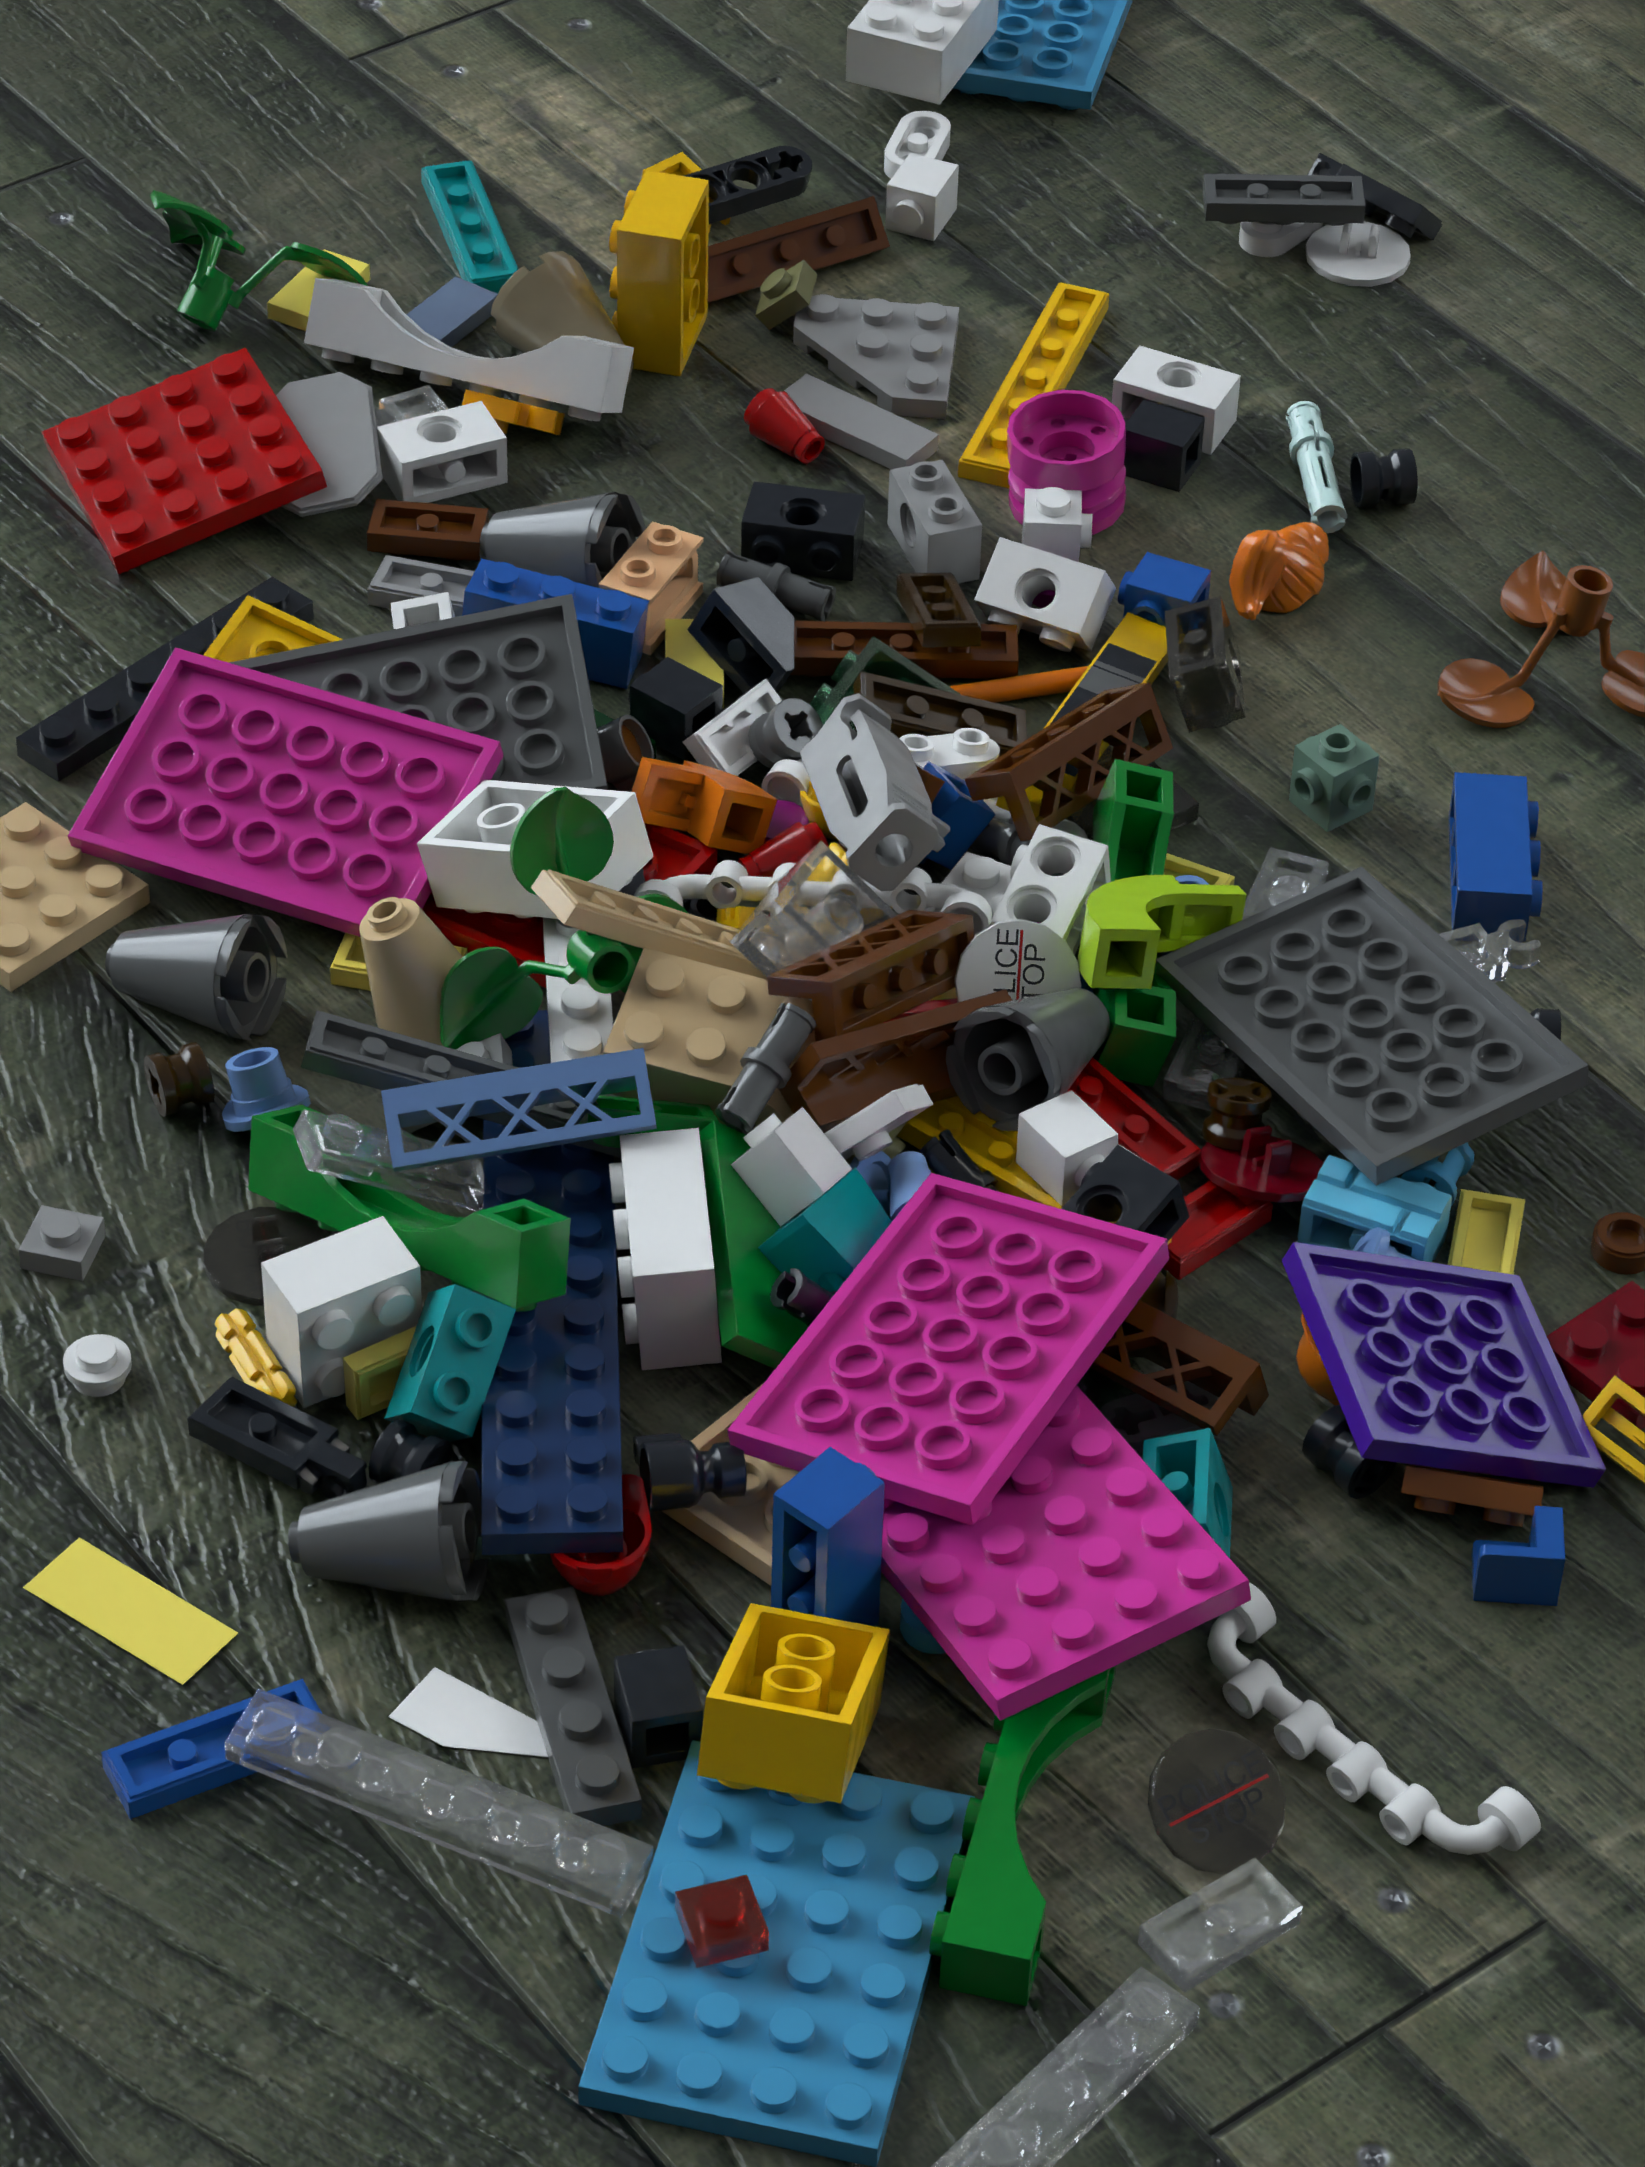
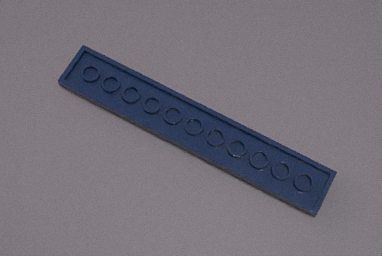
[481,1010,623,1555]

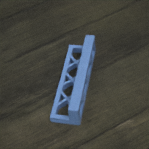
[381,1048,657,1172]

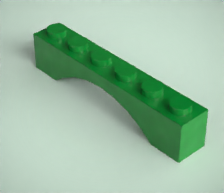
[1093,759,1176,1087]
[248,1104,571,1312]
[929,1665,1117,2006]

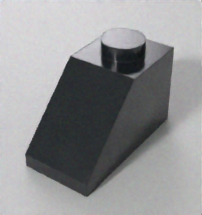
[687,577,794,694]

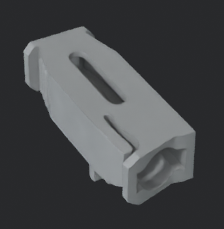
[800,693,950,892]

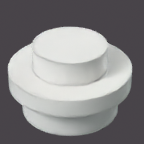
[63,1334,132,1397]

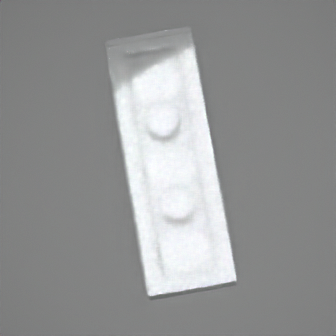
[292,1109,492,1211]

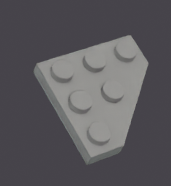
[793,294,959,419]

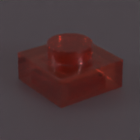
[675,1875,769,1968]

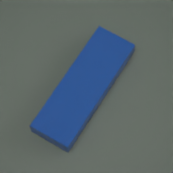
[101,1679,332,1819]

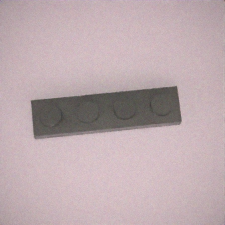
[505,1586,642,1833]

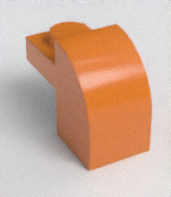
[631,757,778,854]

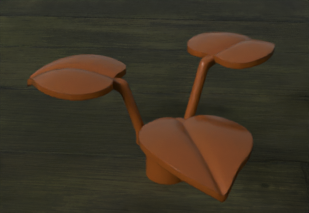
[1437,551,1645,728]

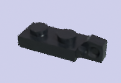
[1308,153,1443,240]
[187,1377,369,1499]

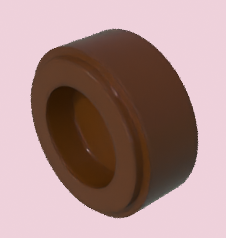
[1591,1212,1645,1274]

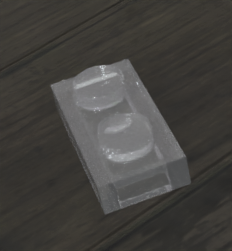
[1138,1858,1302,1993]

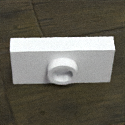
[683,679,790,776]
[824,1084,934,1161]

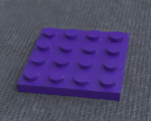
[1282,1242,1606,1488]

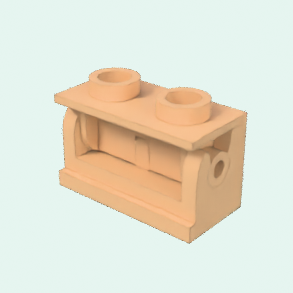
[599,521,704,655]

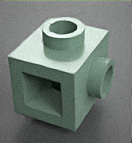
[1289,724,1380,832]

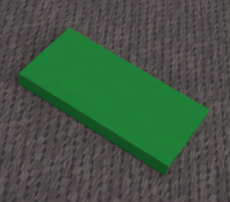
[699,1120,808,1369]

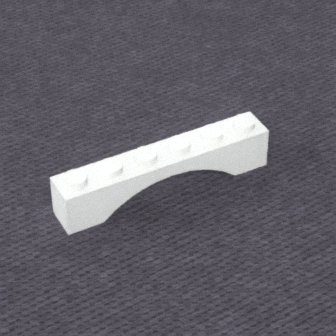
[304,278,634,421]

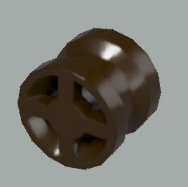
[144,1041,215,1117]
[1202,1078,1272,1151]

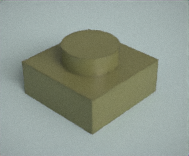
[755,260,818,330]

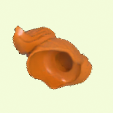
[1229,522,1329,621]

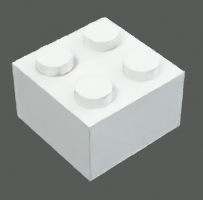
[261,1216,422,1408]

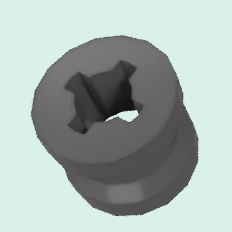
[748,698,823,769]

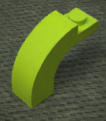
[1078,875,1246,989]

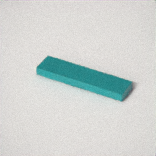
[421,160,519,294]

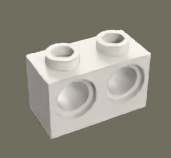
[990,824,1111,955]

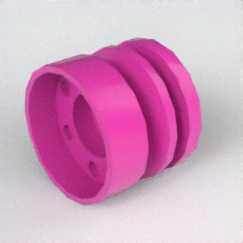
[1007,390,1126,535]

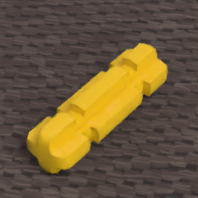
[215,1308,297,1407]

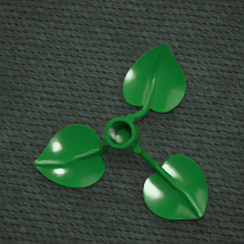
[150,190,368,332]
[440,786,688,1050]

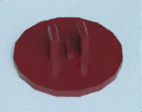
[1199,1125,1324,1203]

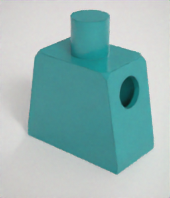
[758,1167,892,1292]

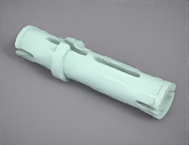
[1286,401,1347,533]

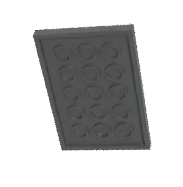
[229,594,608,790]
[1156,867,1589,1186]

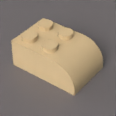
[603,948,815,1128]

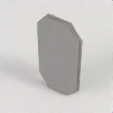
[276,372,383,517]

